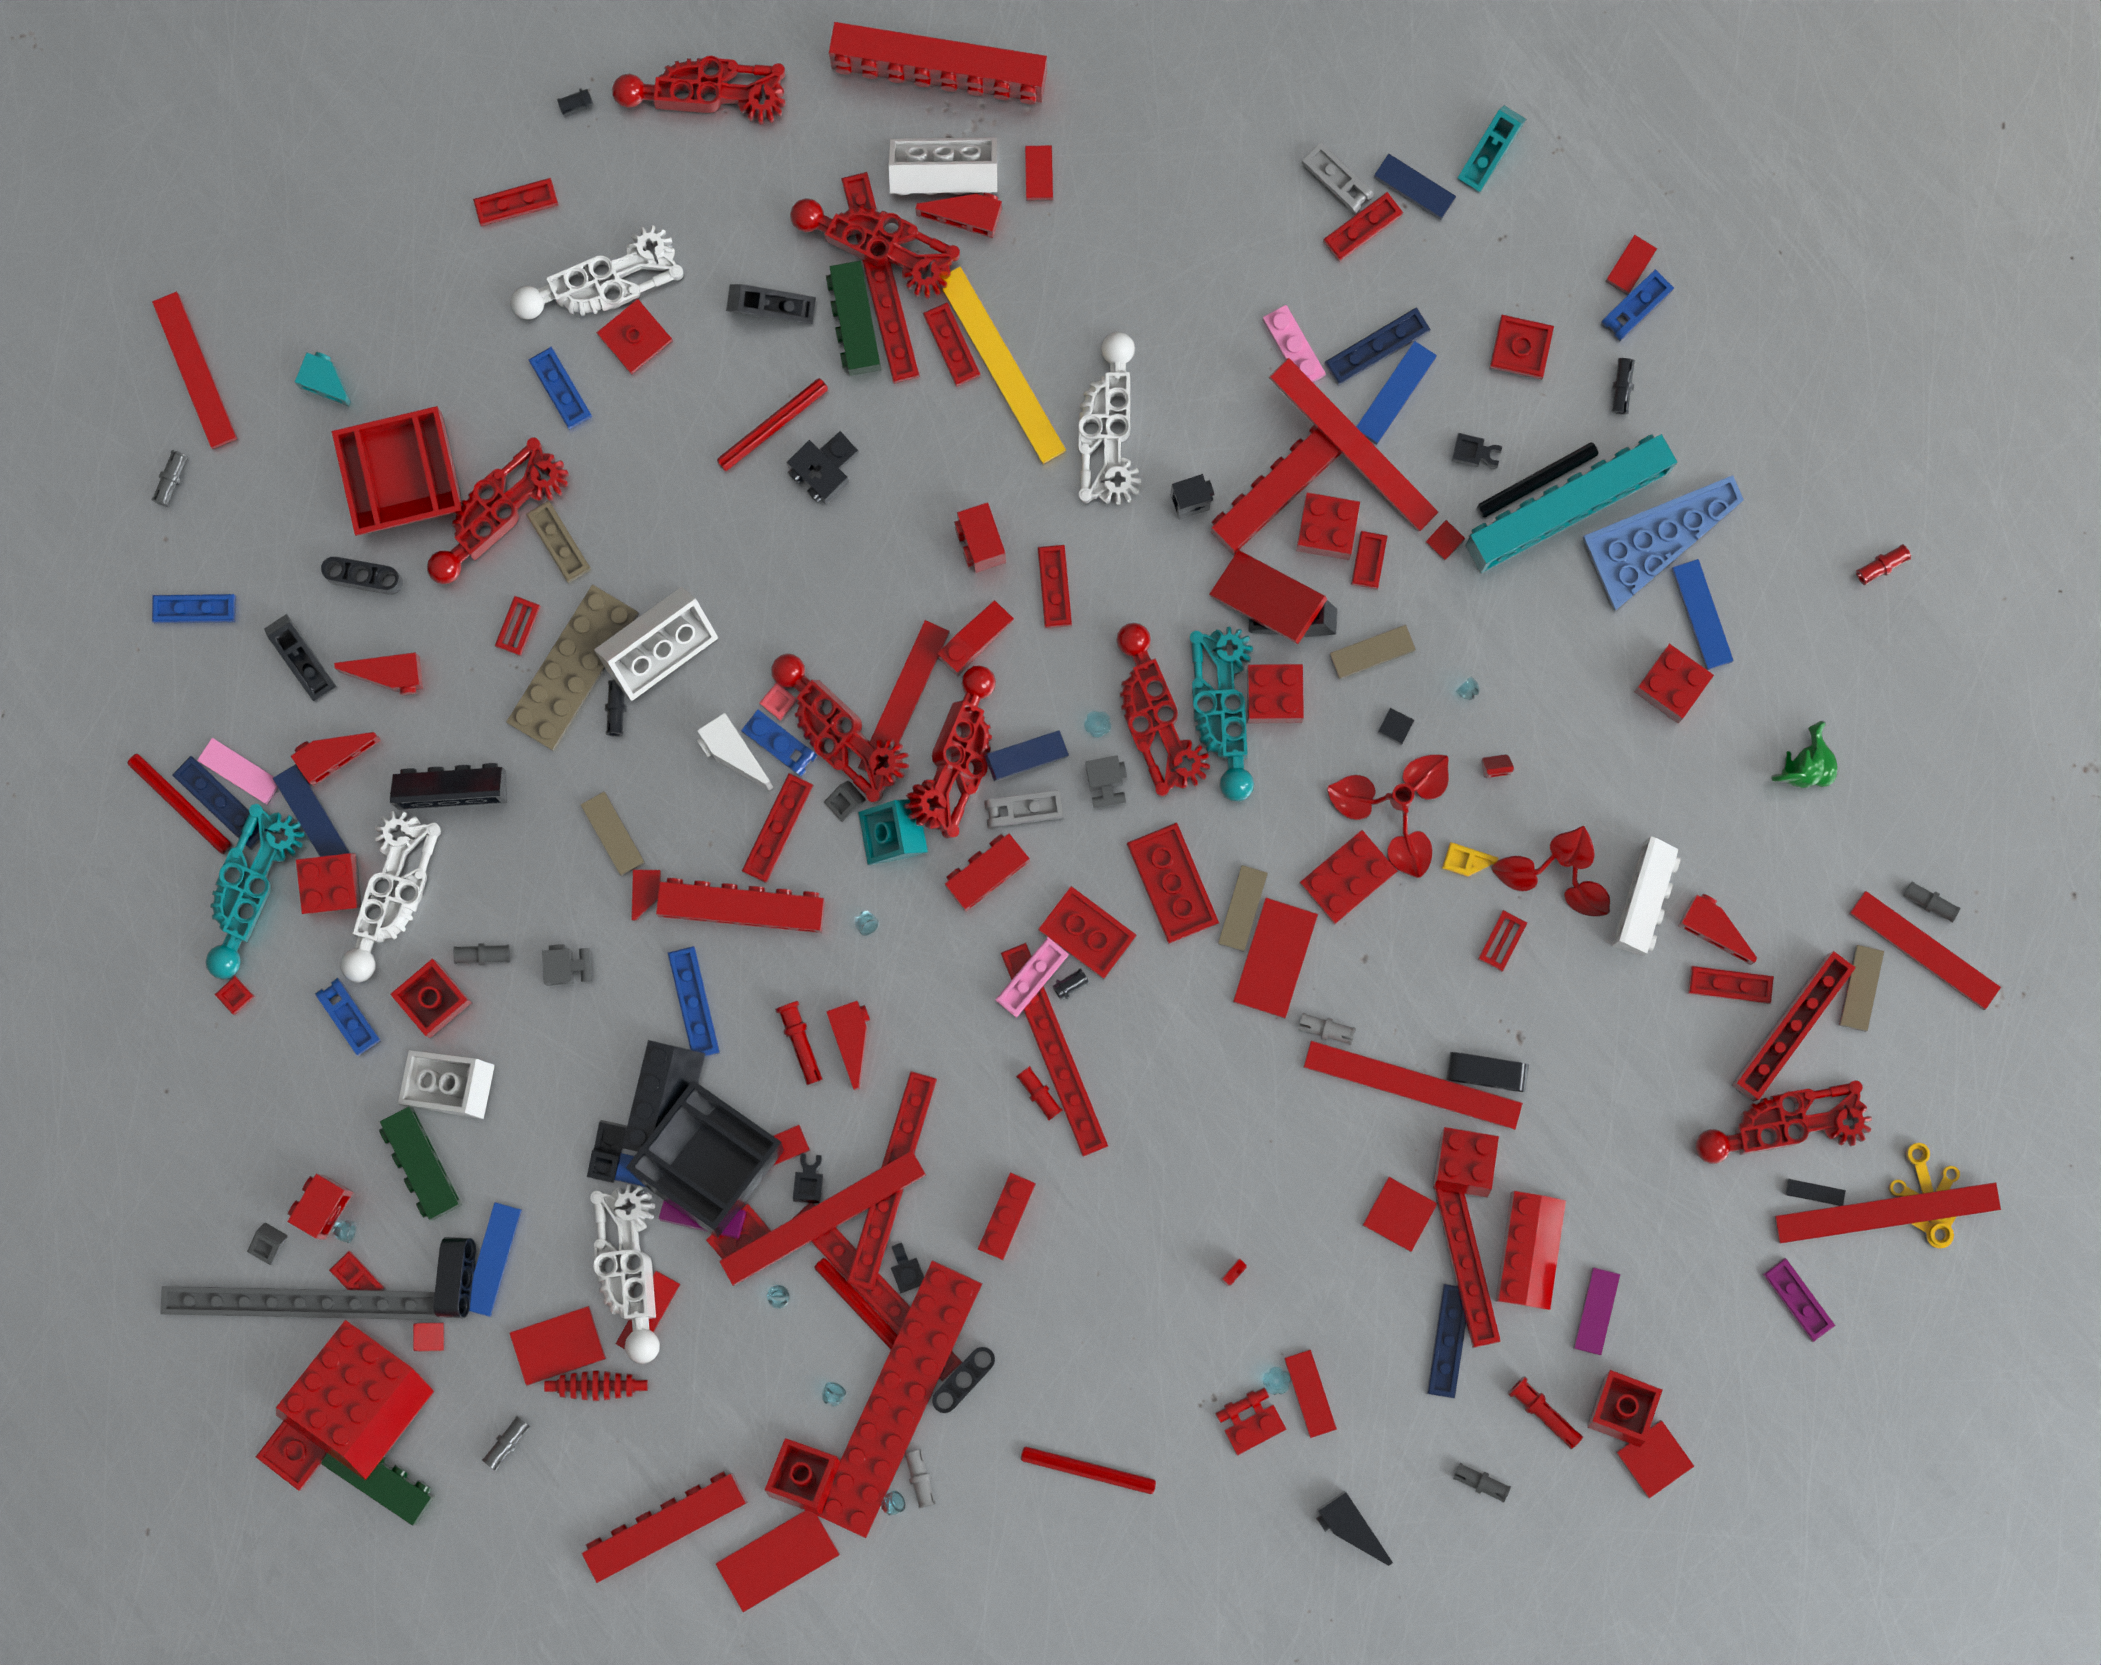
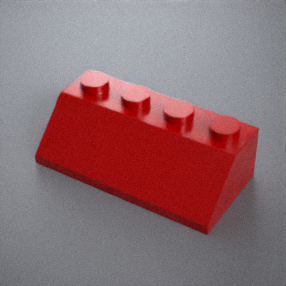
[1495,1191,1566,1310]

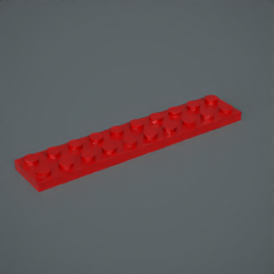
[815,1260,983,1538]

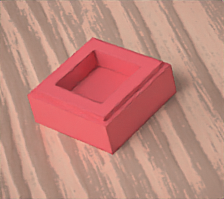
[759,683,798,721]

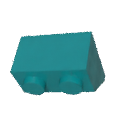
[858,799,928,865]

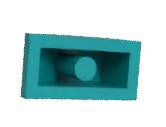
[295,352,351,407]

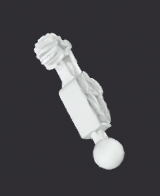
[510,225,683,319]
[1078,332,1141,505]
[340,811,441,982]
[590,1184,660,1364]

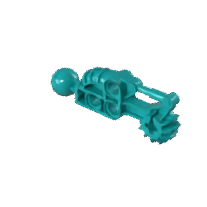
[1190,627,1254,802]
[205,804,305,979]

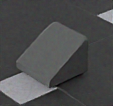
[824,781,866,822]
[247,1223,287,1265]

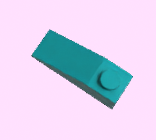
[1458,105,1527,192]

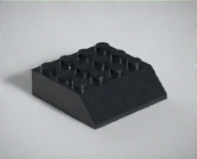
[626,1080,784,1238]

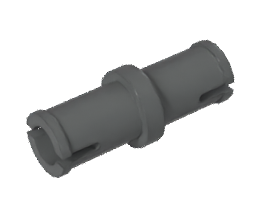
[151,450,188,507]
[1904,881,1961,923]
[453,943,510,965]
[482,1416,531,1471]
[1453,1463,1511,1503]

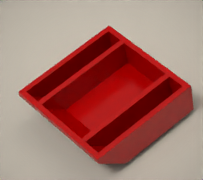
[331,406,462,536]
[276,1320,434,1481]

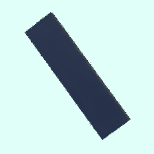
[1324,307,1431,386]
[172,756,270,850]
[273,764,350,857]
[1427,1284,1466,1398]

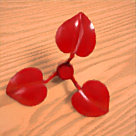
[1327,755,1449,878]
[1491,826,1610,916]

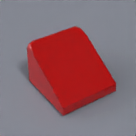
[1426,520,1465,560]
[1482,754,1514,778]
[413,1323,444,1351]

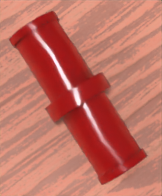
[1856,544,1911,585]
[1016,1066,1062,1121]

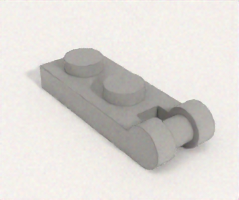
[1302,142,1374,214]
[984,790,1064,828]

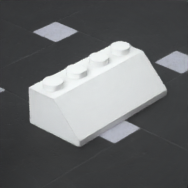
[889,137,997,195]
[594,587,718,701]
[1612,836,1681,956]

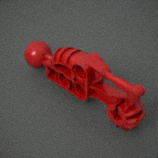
[612,55,785,125]
[790,198,960,299]
[427,437,569,584]
[1116,622,1210,797]
[771,653,909,802]
[904,665,996,838]
[1696,1080,1872,1164]

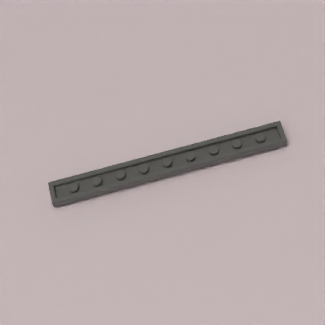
[160,1286,439,1320]

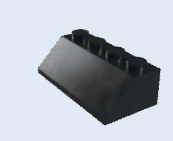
[390,763,507,810]
[622,1040,706,1152]

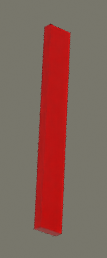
[841,172,920,384]
[1268,358,1438,531]
[1001,943,1108,1157]
[1303,1041,1523,1130]
[846,1071,937,1291]
[719,1151,926,1286]
[1775,1182,2001,1243]
[791,1203,962,1382]

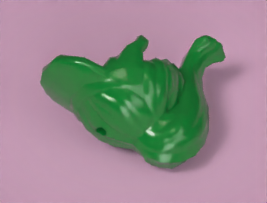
[1771,721,1838,788]

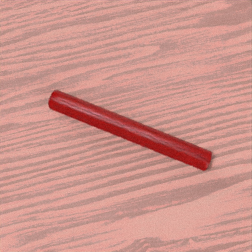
[717,378,828,471]
[127,754,232,854]
[814,1258,898,1349]
[1021,1447,1156,1494]

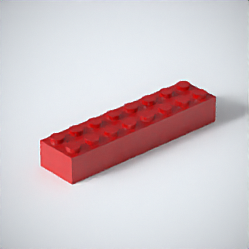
[829,22,1047,104]

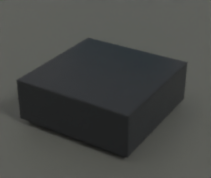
[1378,708,1414,745]

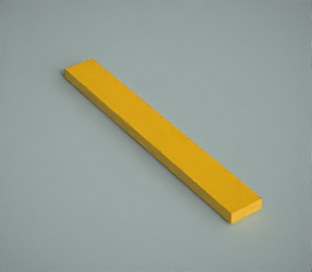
[941,266,1066,465]

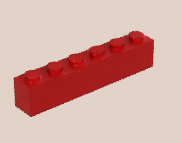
[1211,425,1342,555]
[656,878,825,933]
[1732,951,1856,1102]
[582,1471,748,1583]

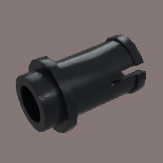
[557,88,593,115]
[1052,969,1089,1000]

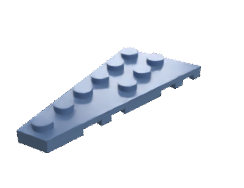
[1583,475,1744,612]

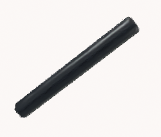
[1477,442,1599,517]

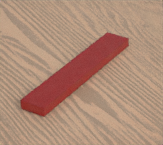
[152,291,238,449]
[858,620,950,775]
[1849,891,2001,1010]
[1434,1189,1501,1348]

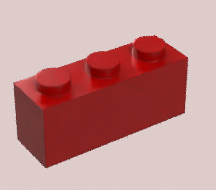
[945,833,1030,912]
[978,1172,1036,1261]

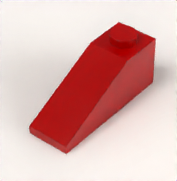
[915,193,1002,238]
[937,600,1014,677]
[334,652,423,695]
[291,732,381,786]
[1678,894,1757,965]
[826,1001,870,1091]

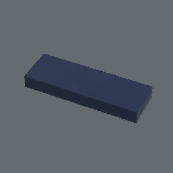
[1373,153,1456,220]
[984,730,1069,781]

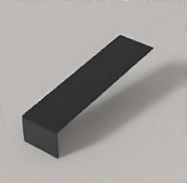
[1786,1178,1846,1206]

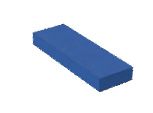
[528,346,592,430]
[152,594,236,623]

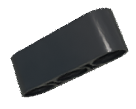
[321,557,403,595]
[1446,1052,1529,1092]
[433,1237,476,1319]
[932,1347,995,1413]

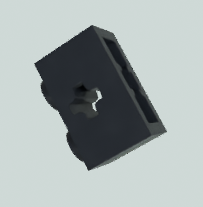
[787,440,849,505]
[1170,474,1214,520]

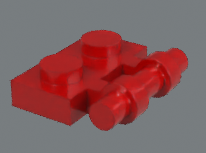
[1215,1387,1287,1456]

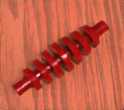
[544,1370,648,1401]

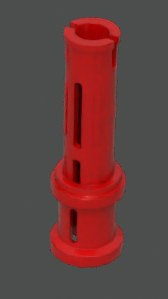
[775,1001,823,1085]
[1508,1376,1583,1449]

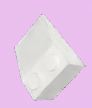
[697,713,773,791]
[398,1050,494,1119]

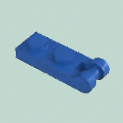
[1601,269,1674,341]
[741,709,818,777]
[315,978,381,1056]

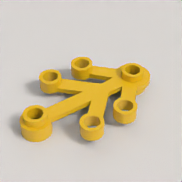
[1888,1143,1960,1249]

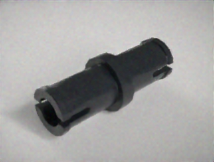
[1611,358,1635,415]
[605,679,627,737]

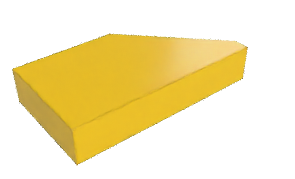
[1441,842,1498,877]

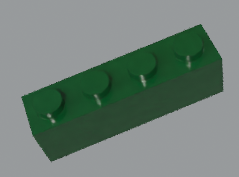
[826,260,881,376]
[379,1106,462,1221]
[320,1453,435,1526]

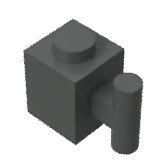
[1085,755,1127,808]
[542,944,592,986]

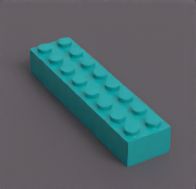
[1465,434,1677,573]

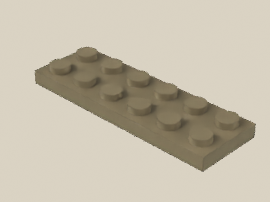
[506,584,639,751]

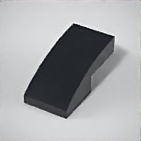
[587,1120,627,1183]

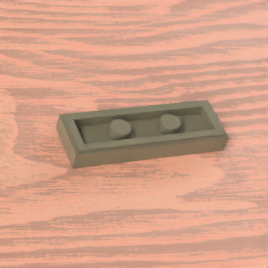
[526,500,591,584]
[1329,625,1416,679]
[581,792,645,876]
[1218,865,1268,952]
[1839,945,1884,1032]

